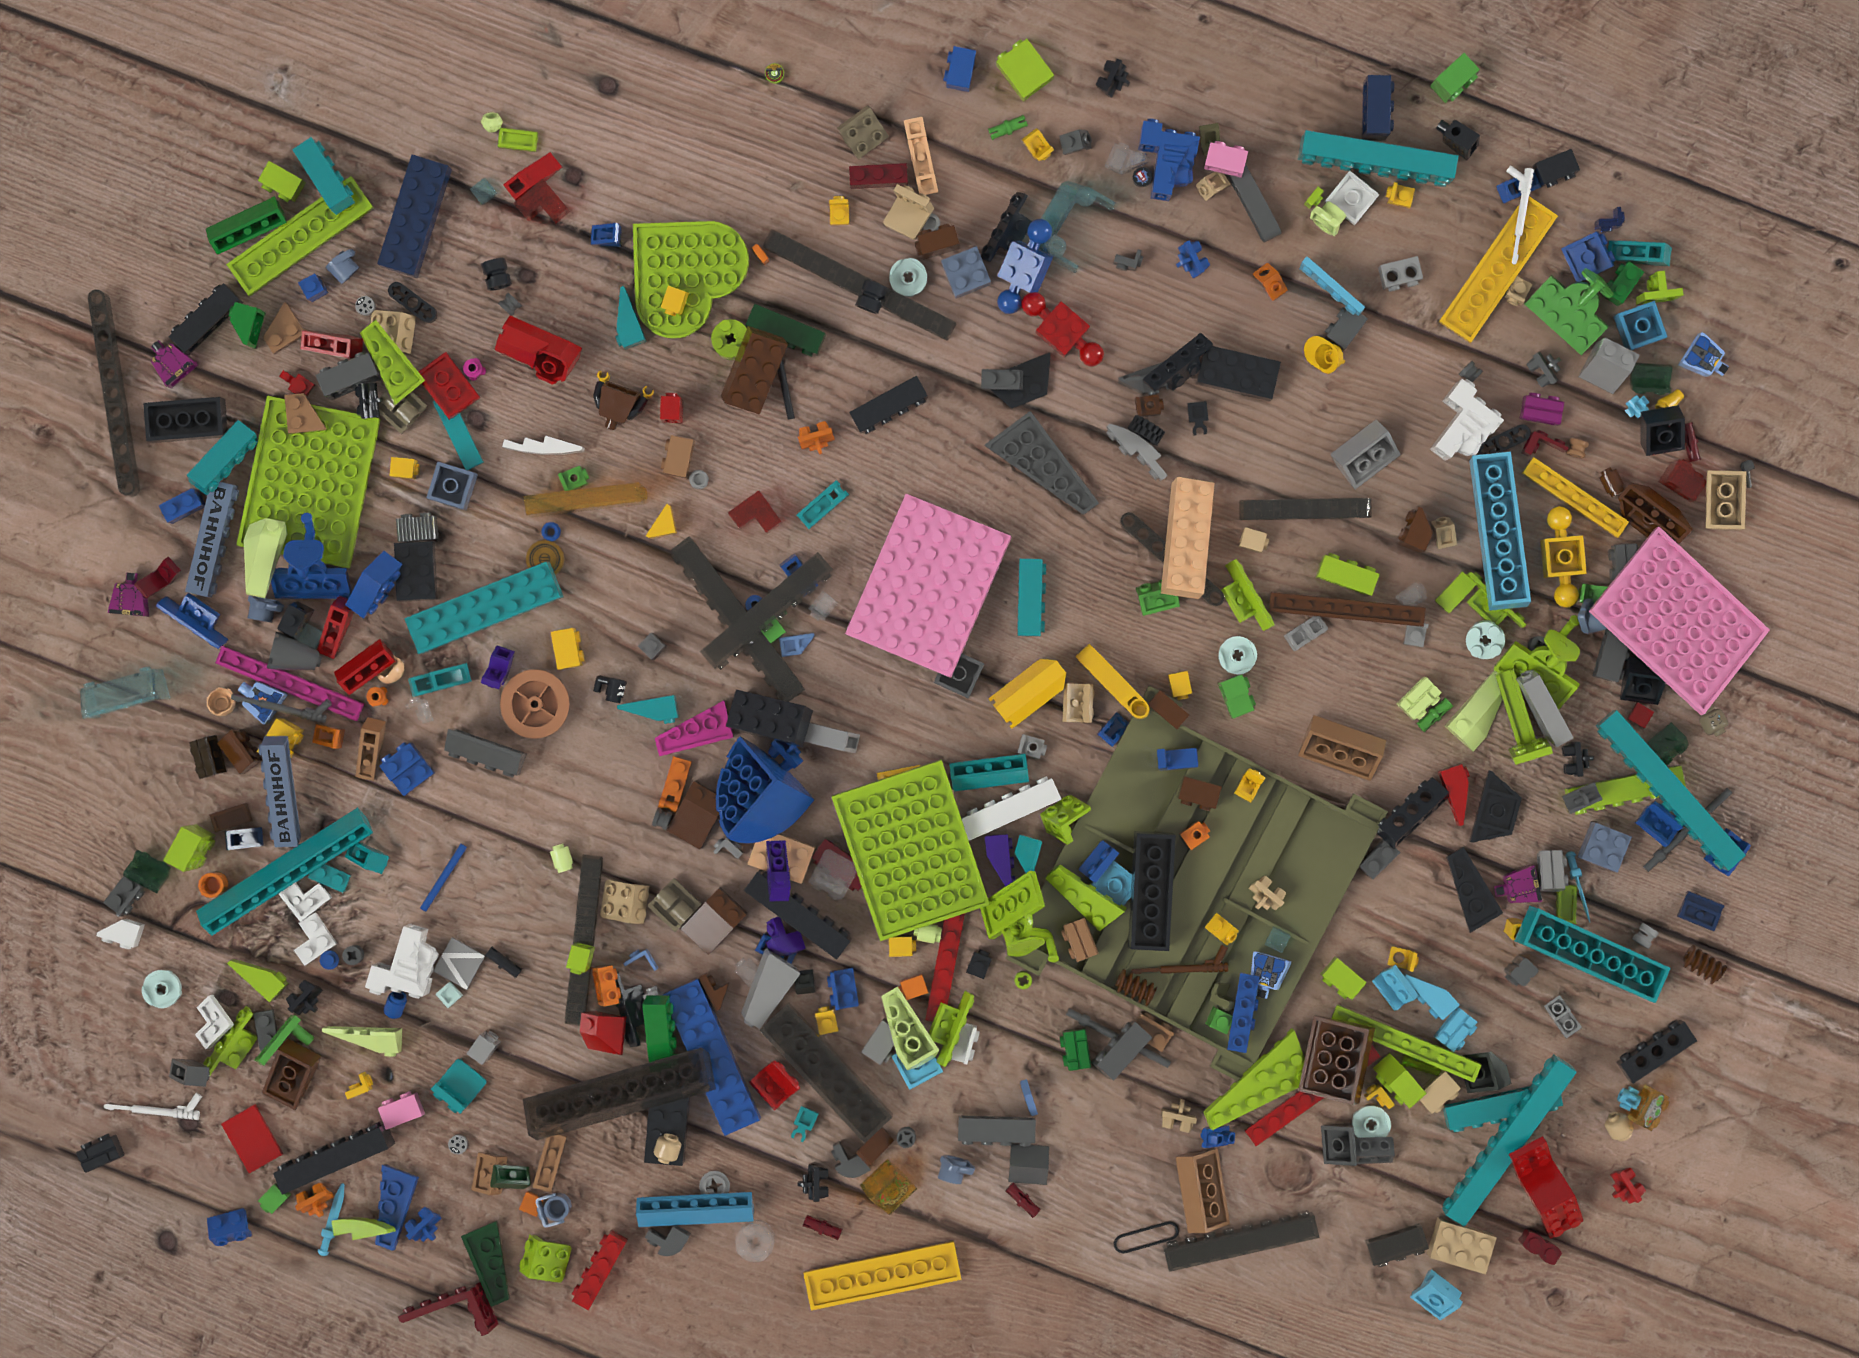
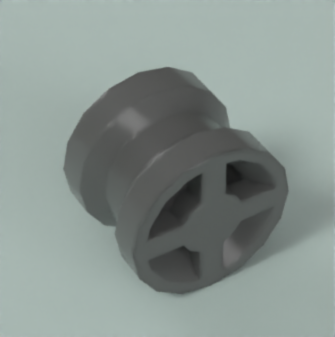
[498,293,522,316]
[1459,361,1483,382]
[1528,636,1547,651]
[652,808,673,831]
[342,945,364,965]
[897,1127,916,1148]

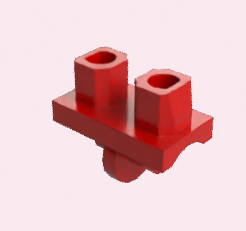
[1610,1168,1646,1204]

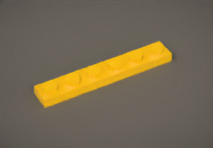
[1521,457,1629,538]

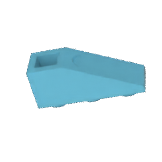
[1403,973,1460,1020]

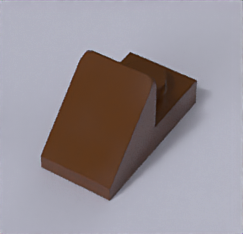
[698,972,729,1012]

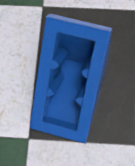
[591,223,622,247]
[1097,712,1129,747]

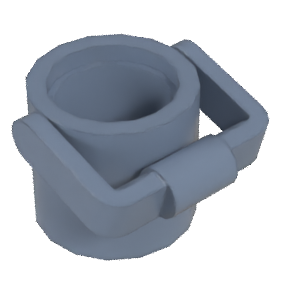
[325,249,360,284]
[247,595,284,623]
[1578,599,1607,634]
[938,1155,975,1184]
[536,1193,572,1228]

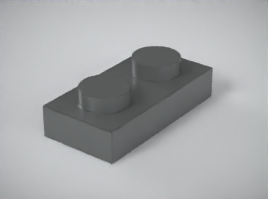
[253,1009,278,1051]

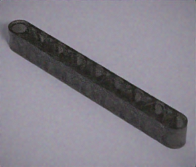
[565,854,603,1026]

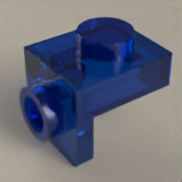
[1595,207,1625,233]

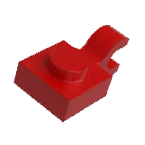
[279,370,315,397]

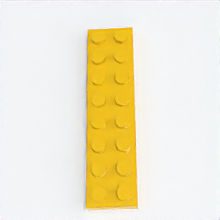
[1438,196,1558,343]
[803,1241,962,1310]

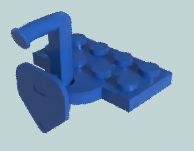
[271,513,352,599]

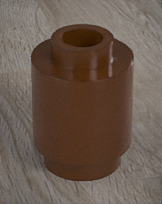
[1599,467,1625,497]

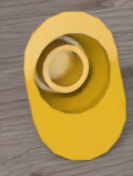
[1304,336,1345,374]

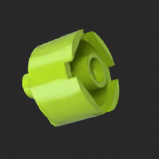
[711,319,747,360]

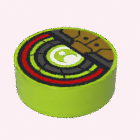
[765,63,784,84]

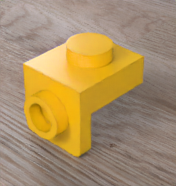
[1022,128,1054,161]
[1234,768,1265,803]
[1205,913,1239,945]

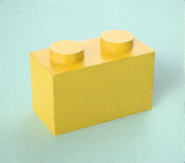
[551,628,585,670]

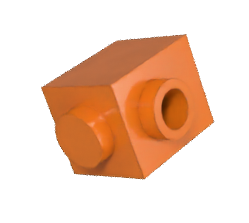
[1179,821,1210,850]

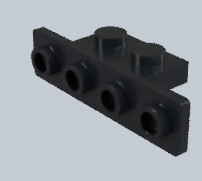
[981,192,1032,262]
[1143,333,1213,392]
[615,972,644,1047]

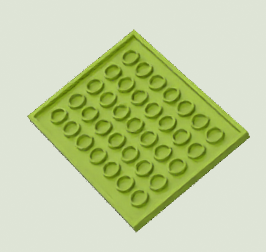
[236,396,381,569]
[831,759,990,941]

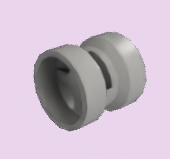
[1632,923,1659,949]

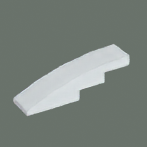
[502,436,585,455]

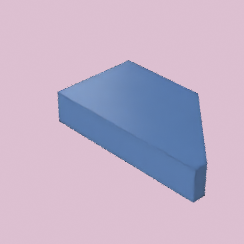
[779,633,815,657]
[1020,1079,1038,1116]

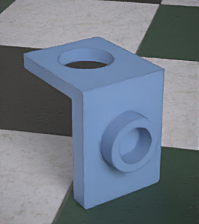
[623,949,658,971]

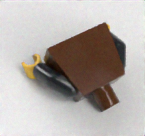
[593,371,654,430]

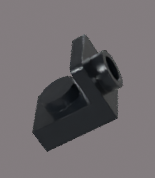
[966,949,992,979]

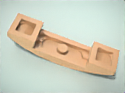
[904,117,938,195]

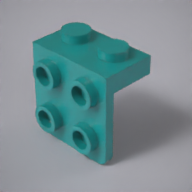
[431,1059,487,1114]

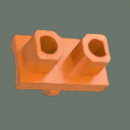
[798,421,835,455]
[295,1183,334,1217]

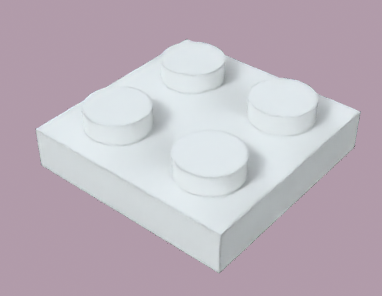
[1325,171,1380,225]

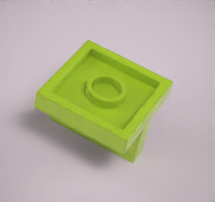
[1636,270,1684,305]

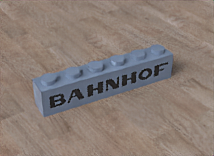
[185,482,239,598]
[259,736,301,847]

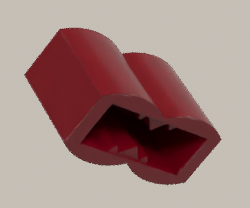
[1518,1229,1562,1265]

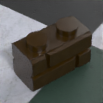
[189,735,227,779]

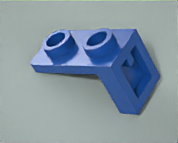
[1157,748,1198,771]

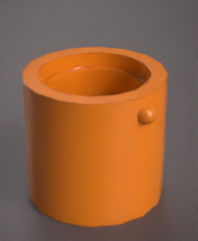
[198,872,229,898]

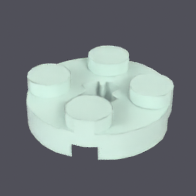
[889,258,927,297]
[1466,620,1505,659]
[1218,636,1257,675]
[142,970,182,1009]
[1351,1105,1391,1138]

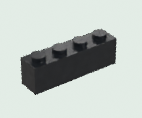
[168,283,244,355]
[849,375,928,435]

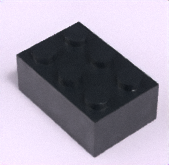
[394,541,438,602]

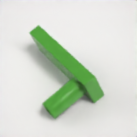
[255,1015,314,1066]

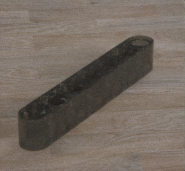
[1239,498,1372,520]
[1119,512,1224,607]

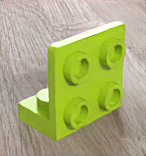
[1040,795,1091,845]

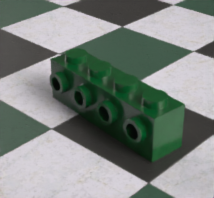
[746,303,826,357]

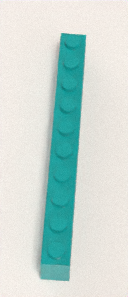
[1596,710,1746,871]
[196,807,373,936]
[1442,1054,1577,1227]

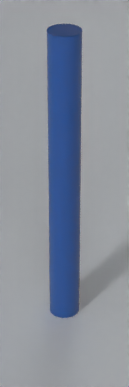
[420,843,467,912]

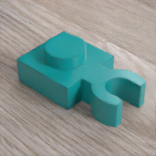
[791,1105,819,1142]

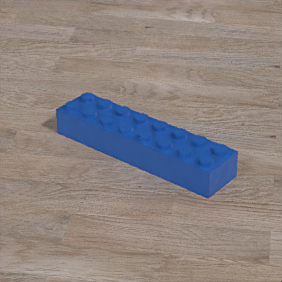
[663,978,761,1136]

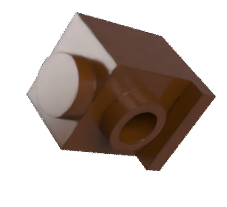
[1135,394,1164,417]

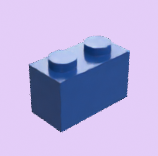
[943,46,976,92]
[158,488,205,524]

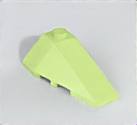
[244,518,287,598]
[1444,670,1503,752]
[881,987,939,1070]
[322,1026,402,1057]

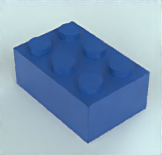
[345,551,402,619]

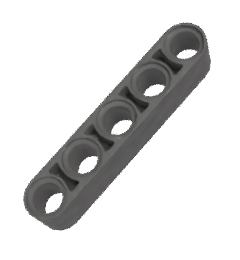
[1226,163,1282,243]

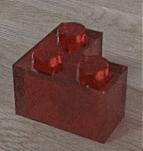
[514,179,570,224]
[1658,459,1706,502]
[728,491,783,534]

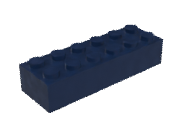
[377,154,452,279]

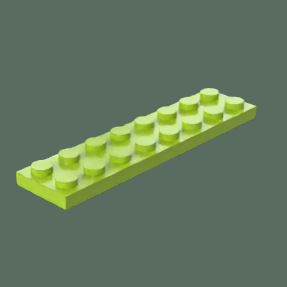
[226,176,374,296]

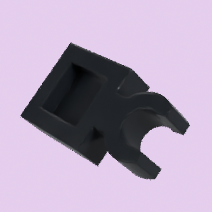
[1187,401,1209,436]

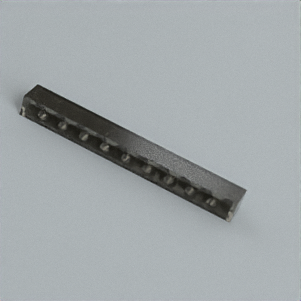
[671,536,806,702]

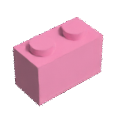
[1204,141,1248,178]
[378,1091,425,1130]

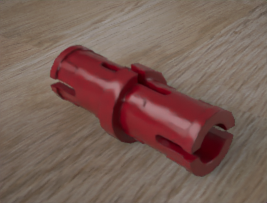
[1685,422,1701,462]
[1005,1182,1041,1218]
[803,1215,843,1240]

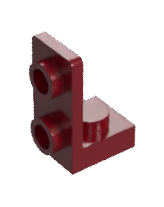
[1521,430,1569,456]
[134,556,181,598]

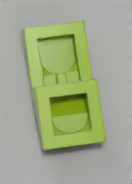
[1435,571,1477,614]

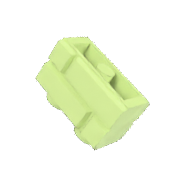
[1396,677,1442,720]

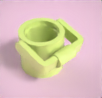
[1310,201,1347,236]

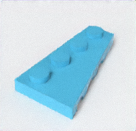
[1299,257,1365,316]

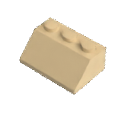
[1705,470,1746,531]

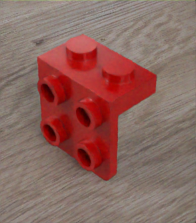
[749,1060,800,1110]

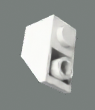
[96,919,145,949]

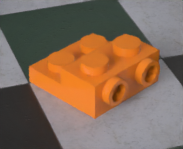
[591,965,621,1007]

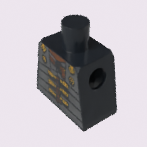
[1436,119,1480,161]
[277,601,314,641]

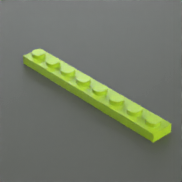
[1331,1005,1482,1082]

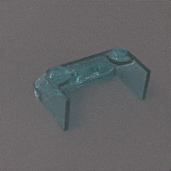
[1038,181,1116,274]
[80,666,170,719]

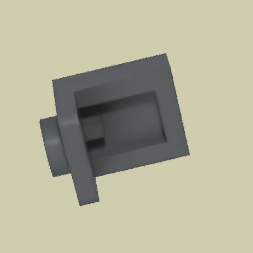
[1059,129,1092,155]
[1113,249,1144,271]

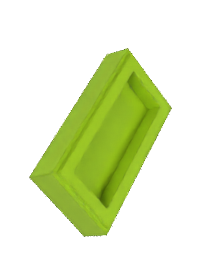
[497,128,539,152]
[1556,885,1577,924]

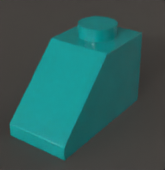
[344,842,390,874]

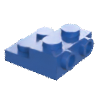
[1561,231,1616,282]
[379,742,435,796]

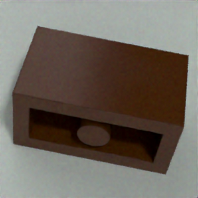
[1177,776,1222,811]

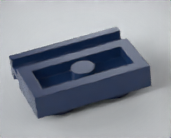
[1677,891,1724,931]

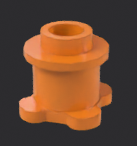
[366,687,389,706]

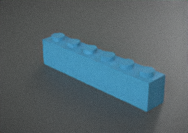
[636,1192,754,1227]

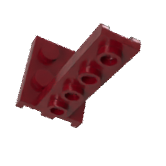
[398,1282,499,1336]

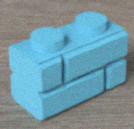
[1433,1007,1477,1052]

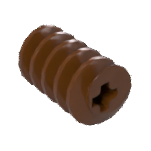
[1683,945,1727,985]
[1114,969,1157,1006]

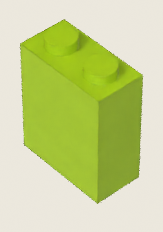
[996,39,1054,102]

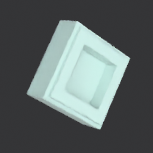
[435,981,463,1008]

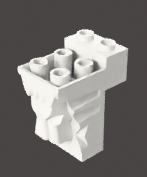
[1430,379,1504,461]
[365,924,439,999]

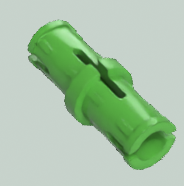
[988,115,1028,140]
[1416,698,1453,732]

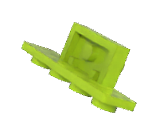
[1221,559,1275,631]
[1466,572,1526,628]
[928,991,974,1067]
[203,1006,258,1075]

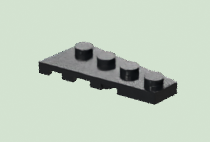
[1446,847,1503,933]

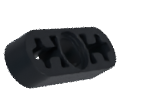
[388,282,437,323]
[1478,424,1531,455]

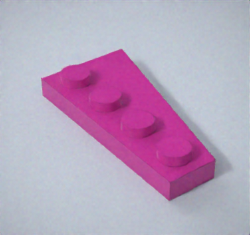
[655,700,734,756]

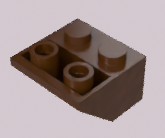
[1398,507,1433,553]
[217,730,263,774]

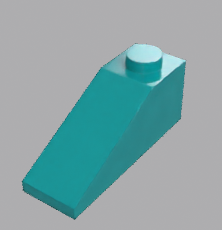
[1608,240,1672,266]
[615,286,647,350]
[617,695,679,724]

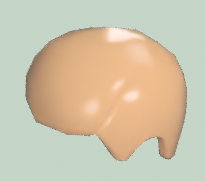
[376,655,404,684]
[207,687,236,716]

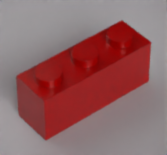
[334,639,395,695]

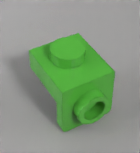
[1578,583,1608,604]

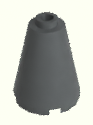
[267,632,322,670]

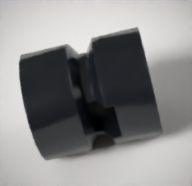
[481,258,512,291]
[855,280,888,314]

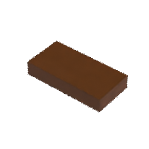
[1148,690,1189,730]
[209,803,253,833]
[855,1126,894,1167]

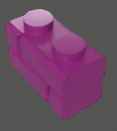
[1519,392,1564,426]

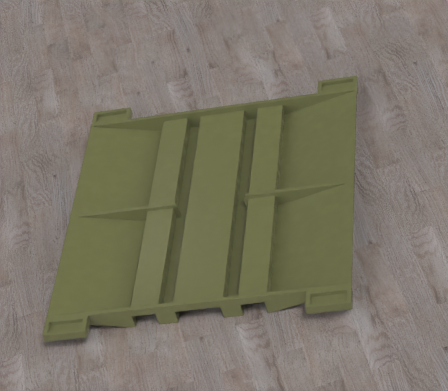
[1005,686,1388,1081]

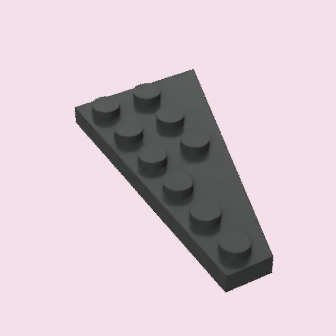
[984,411,1099,515]

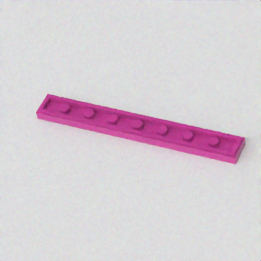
[215,646,364,721]

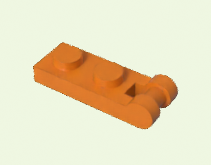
[658,756,692,813]

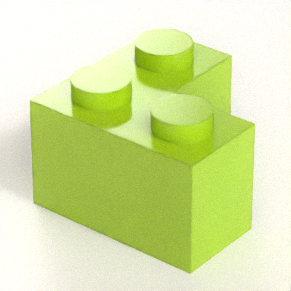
[1373,1053,1427,1109]

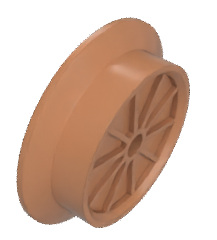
[500,670,569,739]

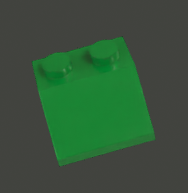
[229,302,266,349]

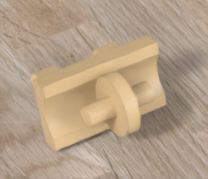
[1248,876,1286,910]
[1161,1099,1197,1133]

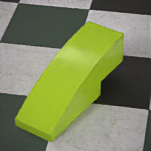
[331,1217,396,1240]

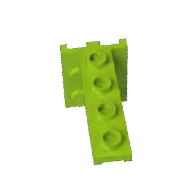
[1495,668,1553,765]

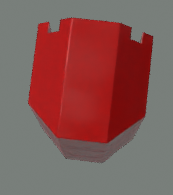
[495,315,582,384]

